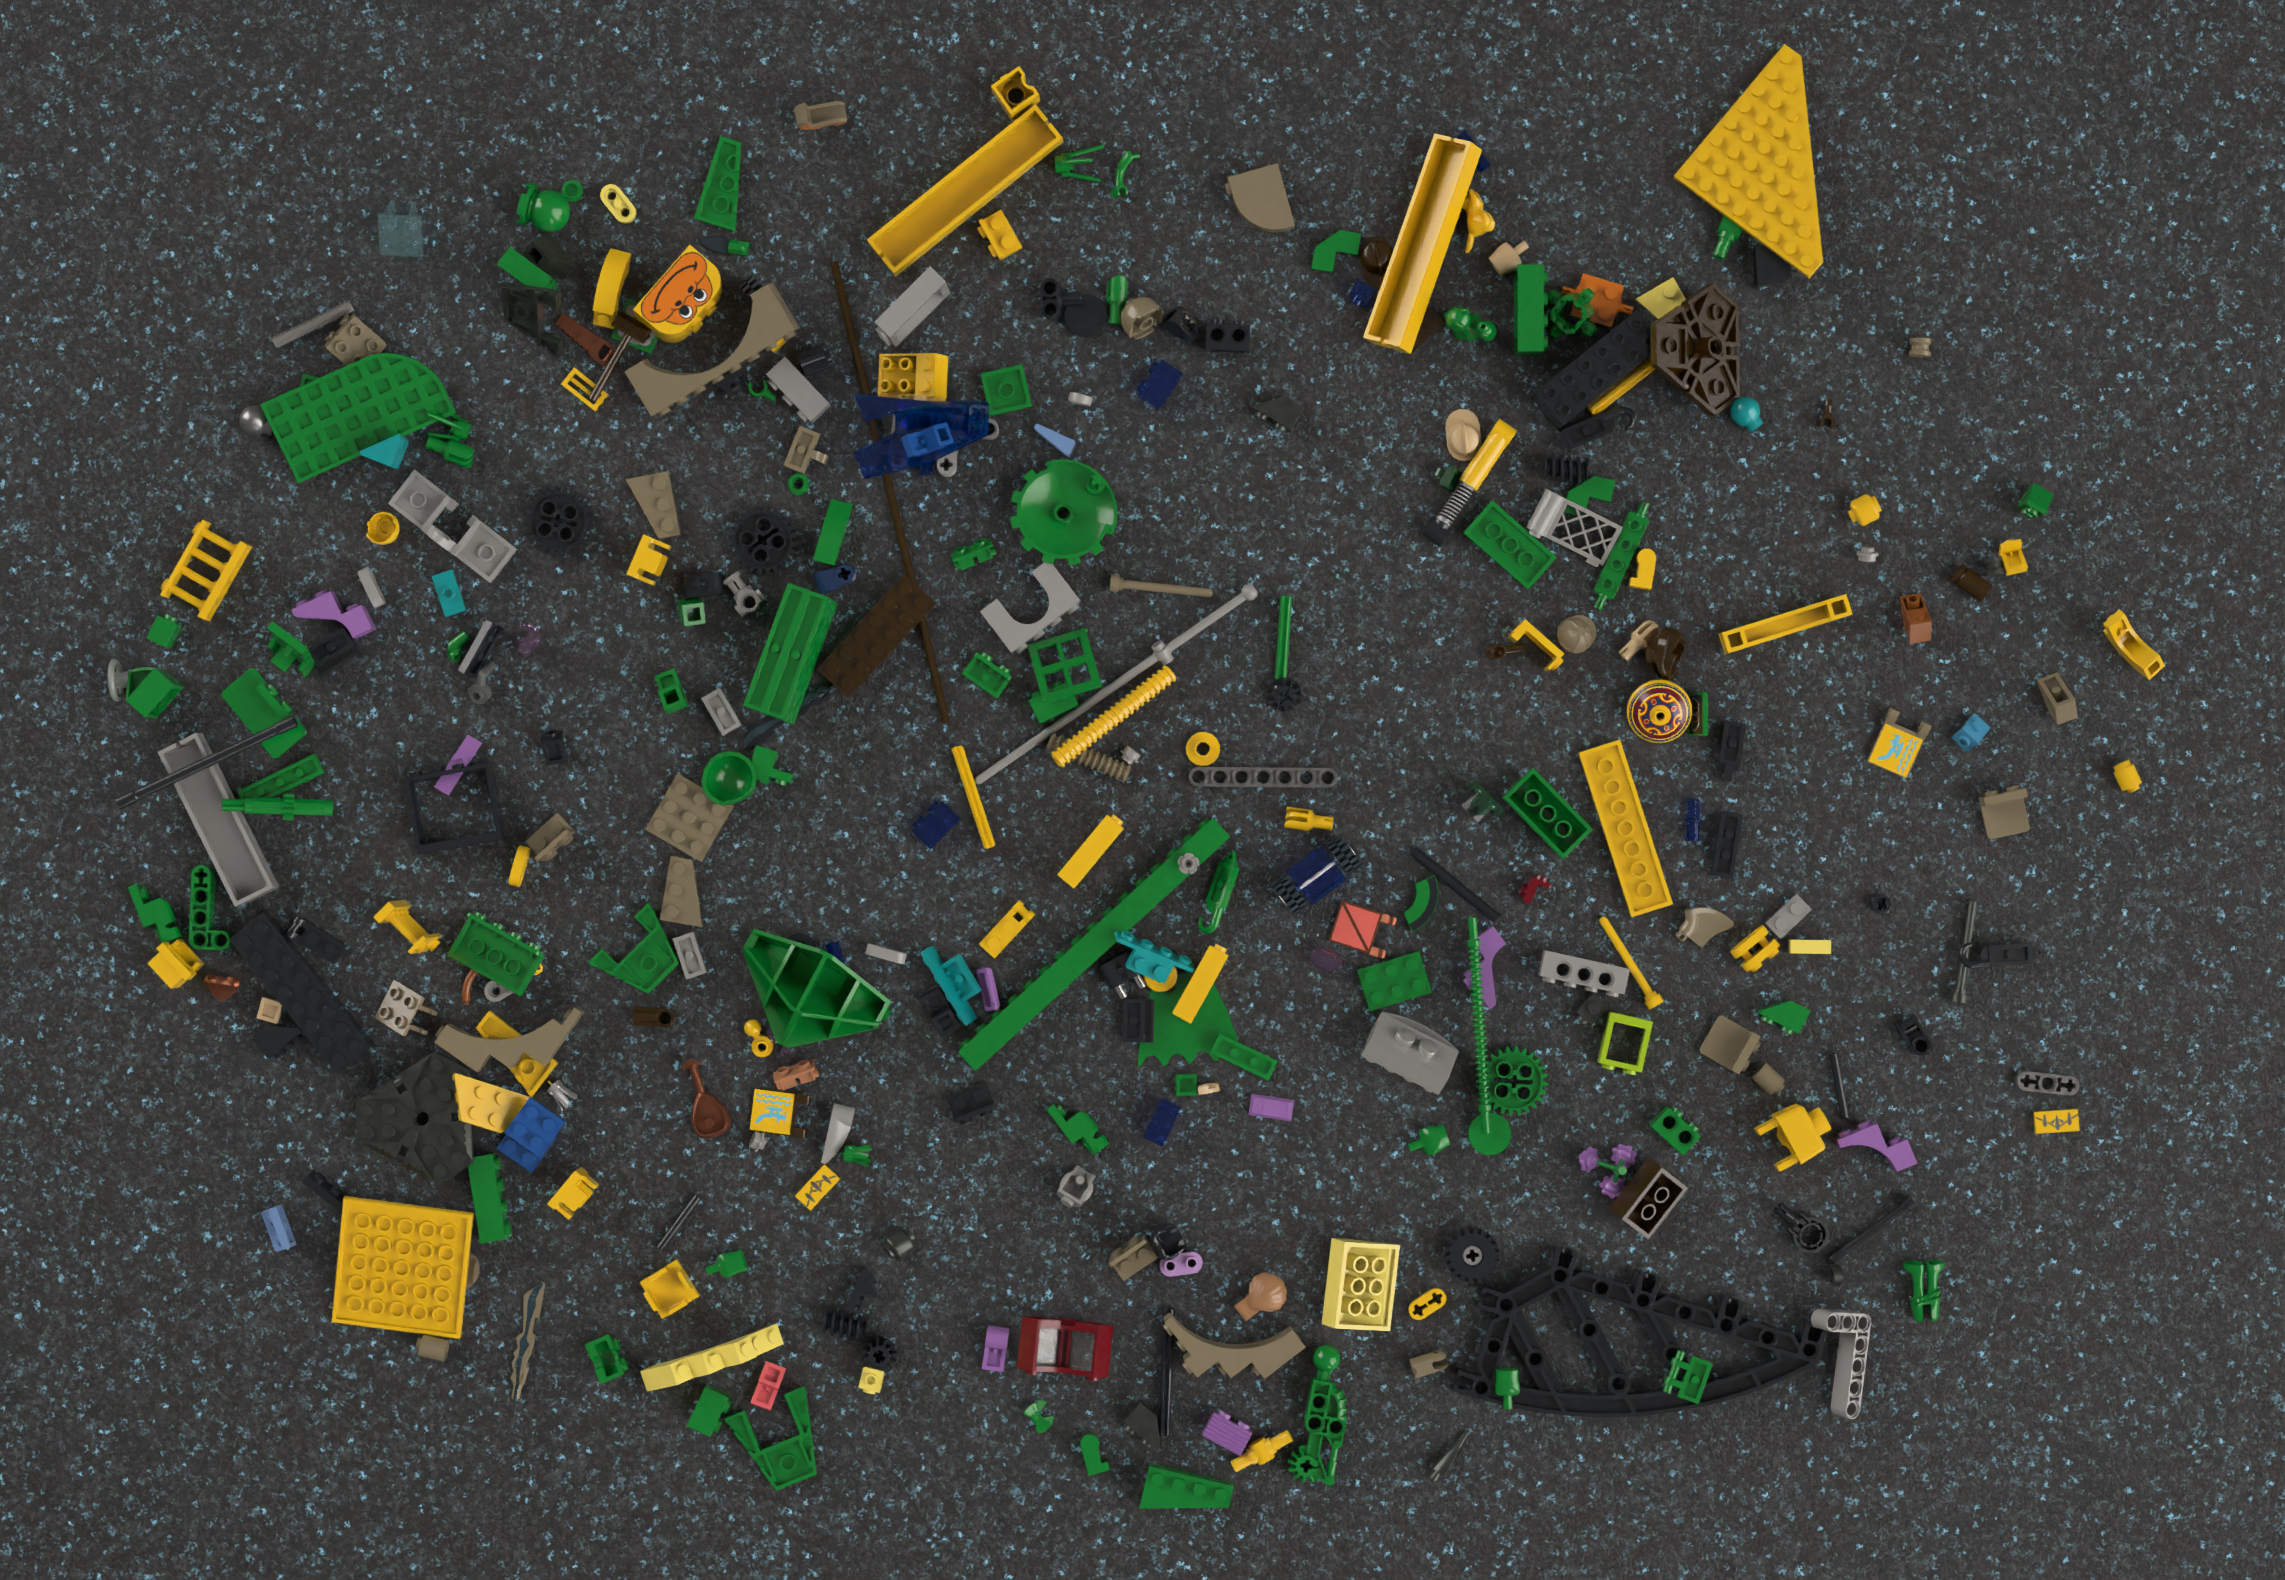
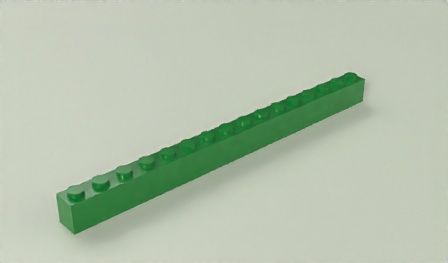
[958,818,1230,1071]

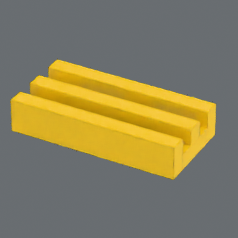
[561,367,609,412]

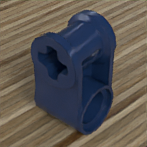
[813,564,856,594]

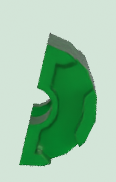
[585,1334,629,1385]

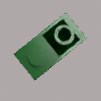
[2017,483,2053,519]
[1757,1000,1811,1035]

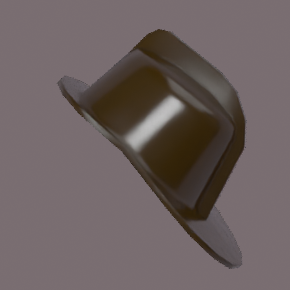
[1359,236,1393,288]

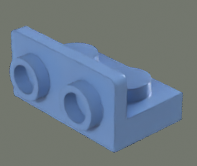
[261,1204,297,1252]

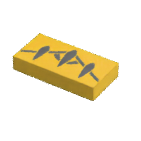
[2033,1109,2080,1134]
[795,1164,841,1211]

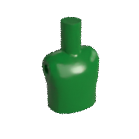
[705,1249,748,1278]
[1495,1368,1520,1409]

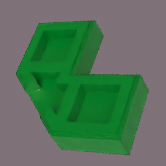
[1311,230,1361,273]
[1563,476,1615,516]

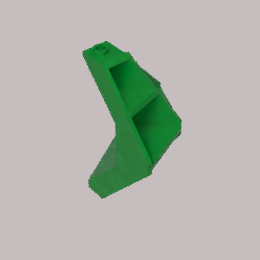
[743,929,892,1048]

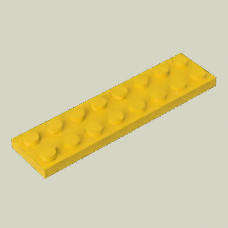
[1578,740,1673,917]

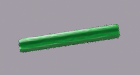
[1275,596,1292,680]

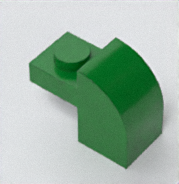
[654,669,689,714]
[752,745,794,786]

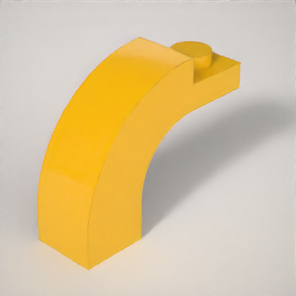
[593,248,631,329]
[2103,610,2165,680]

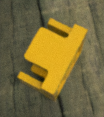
[627,534,671,586]
[547,1167,599,1219]
[640,1259,700,1319]

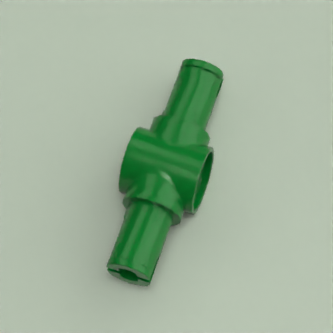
[1712,216,1742,260]

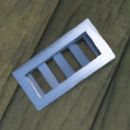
[1034,424,1076,458]

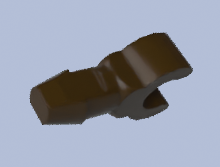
[1819,399,1835,428]

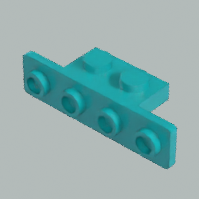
[1114,930,1195,984]
[920,945,982,1026]

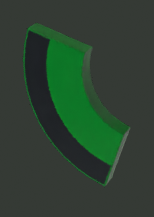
[1403,875,1438,932]

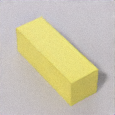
[1788,939,1831,954]

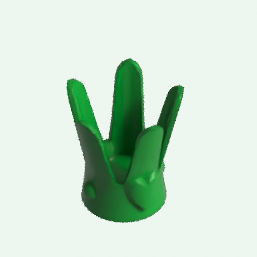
[839,1144,872,1167]

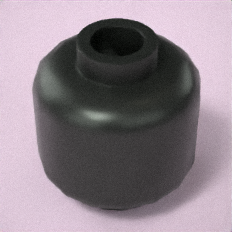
[883,1228,916,1260]

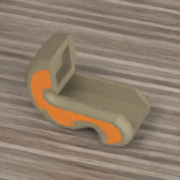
[794,101,847,130]

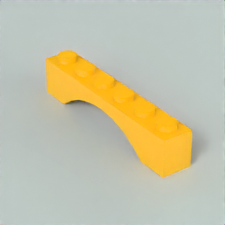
[1718,594,1853,654]

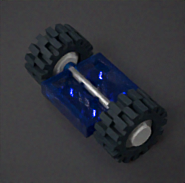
[1272,835,1362,916]

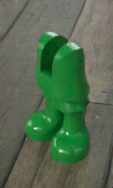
[1903,1260,1945,1322]

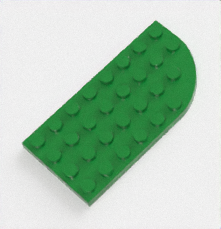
[260,353,457,483]

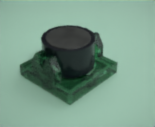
[1458,781,1505,826]

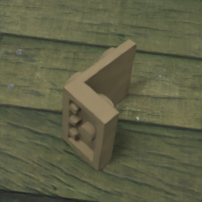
[525,813,575,861]
[1109,1235,1158,1281]

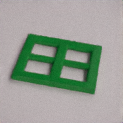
[1026,628,1102,704]

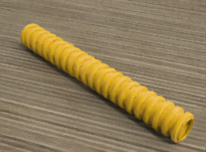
[1051,665,1176,768]

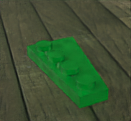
[694,136,742,232]

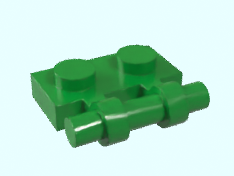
[1663,1350,1713,1404]

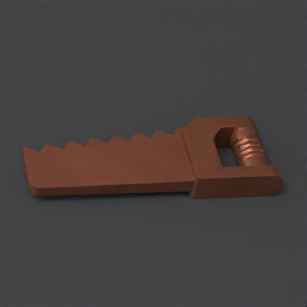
[555,314,616,367]

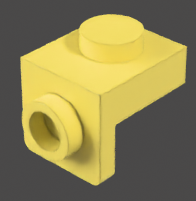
[858,1367,884,1394]

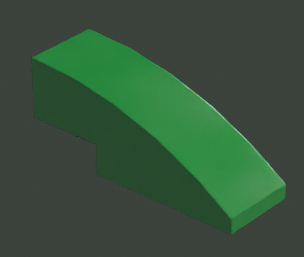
[813,499,853,566]

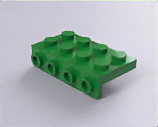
[447,912,545,996]

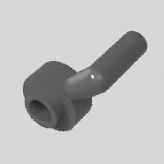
[468,661,496,704]

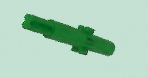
[221,794,333,820]

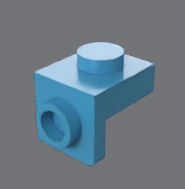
[1952,713,1991,752]

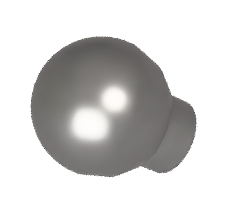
[240,406,273,436]

